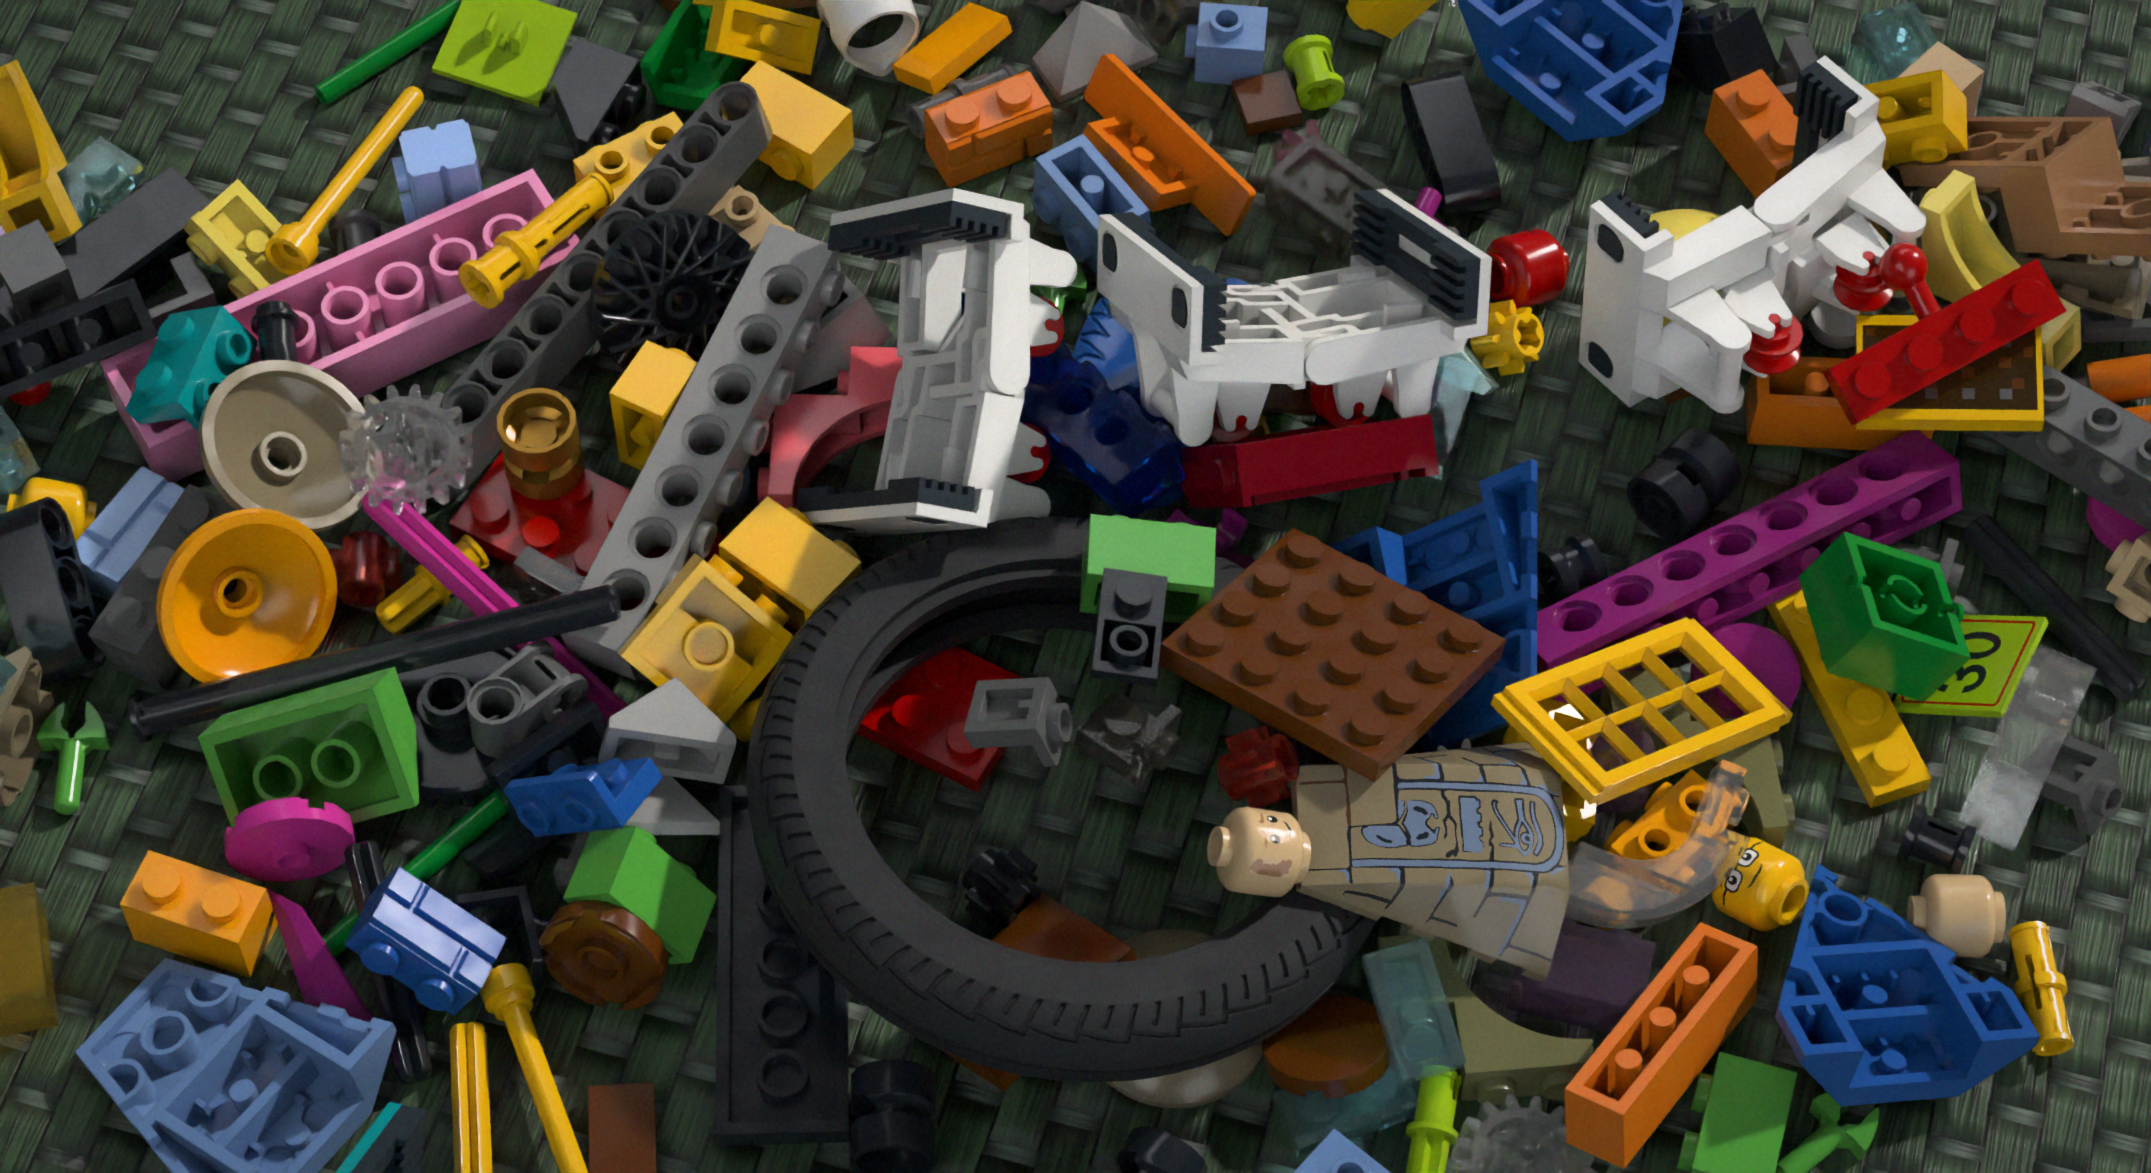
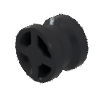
[1537,532,1608,603]

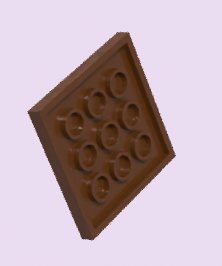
[1159,528,1506,782]

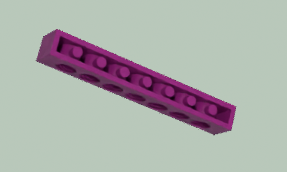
[1537,430,1963,704]

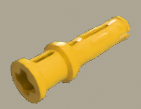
[458,172,614,309]

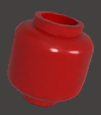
[1486,229,1570,309]

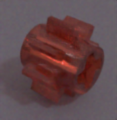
[328,531,402,608]
[1218,725,1300,809]

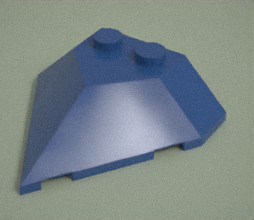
[1457,0,1683,142]
[1775,863,2040,1106]

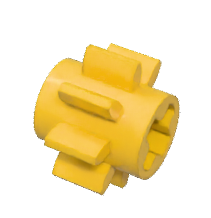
[1470,299,1544,376]

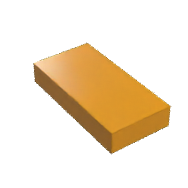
[892,2,1013,95]

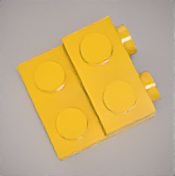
[617,553,793,724]

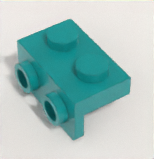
[125,305,258,431]

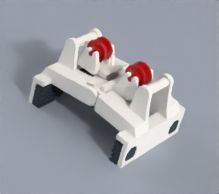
[1578,56,1927,414]
[797,188,1077,537]
[1097,189,1492,447]

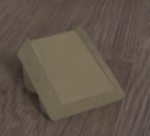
[0,646,54,807]

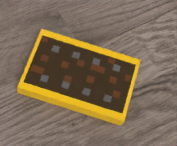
[1855,315,2044,431]

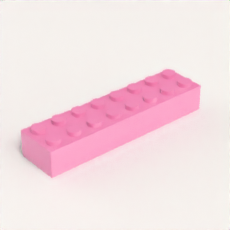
[100,168,580,483]

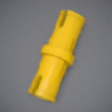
[2007,921,2075,1056]

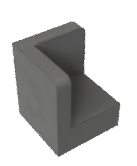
[0,219,79,322]
[144,251,218,333]

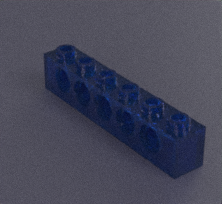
[961,293,1186,519]

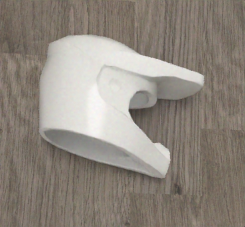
[816,0,919,76]

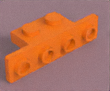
[1083,53,1256,236]

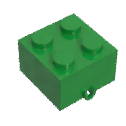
[1798,532,1971,702]

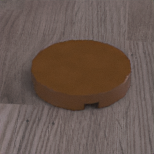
[540,900,669,1010]
[1262,995,1393,1098]

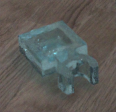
[60,136,146,232]

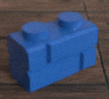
[344,866,507,1016]

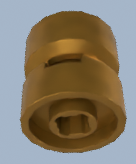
[497,388,584,500]

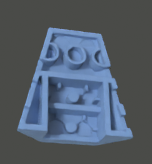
[75,958,397,1173]

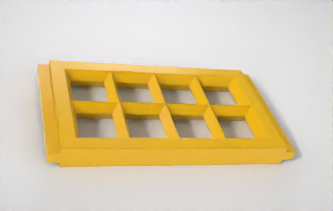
[1490,617,1793,806]

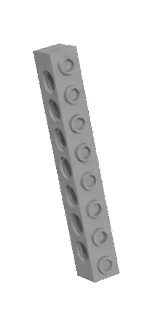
[561,224,845,680]

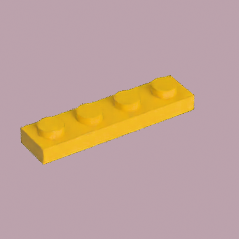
[1766,589,1932,808]

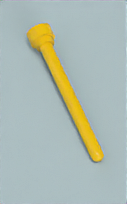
[265,86,424,275]
[479,963,589,1173]

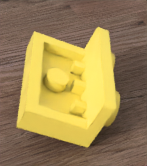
[184,179,318,299]

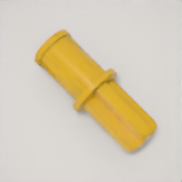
[375,535,490,635]

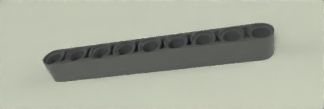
[400,81,772,502]

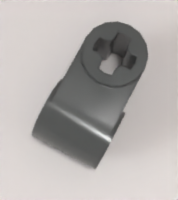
[466,640,589,758]

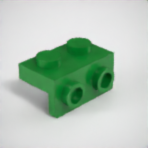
[640,0,749,111]

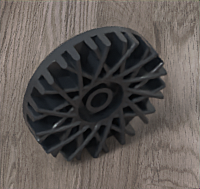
[589,209,755,370]
[398,647,518,811]

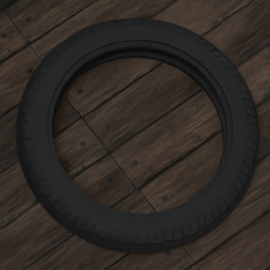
[747,517,1377,1082]

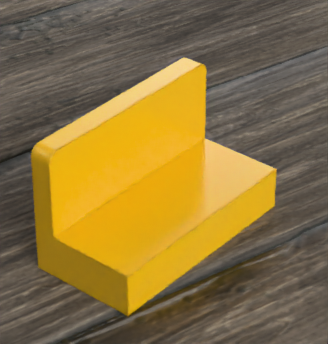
[692,0,822,75]

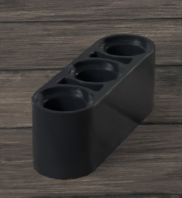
[1401,70,1501,219]
[0,497,106,687]

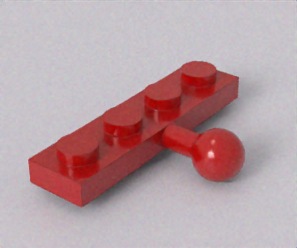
[1822,243,2067,426]

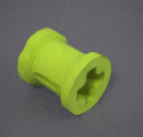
[1283,34,1345,111]

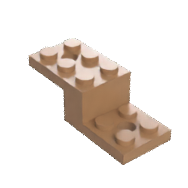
[1898,117,2151,262]

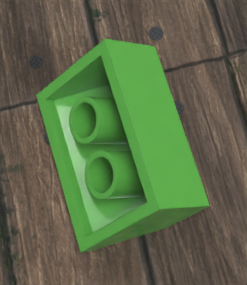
[198,666,419,828]

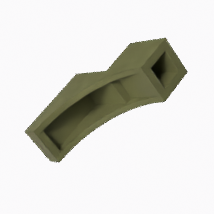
[1599,668,1795,849]
[1374,934,1595,1105]

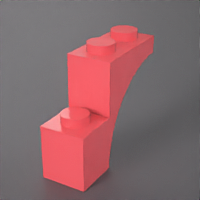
[757,346,903,509]

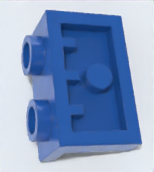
[503,757,663,837]

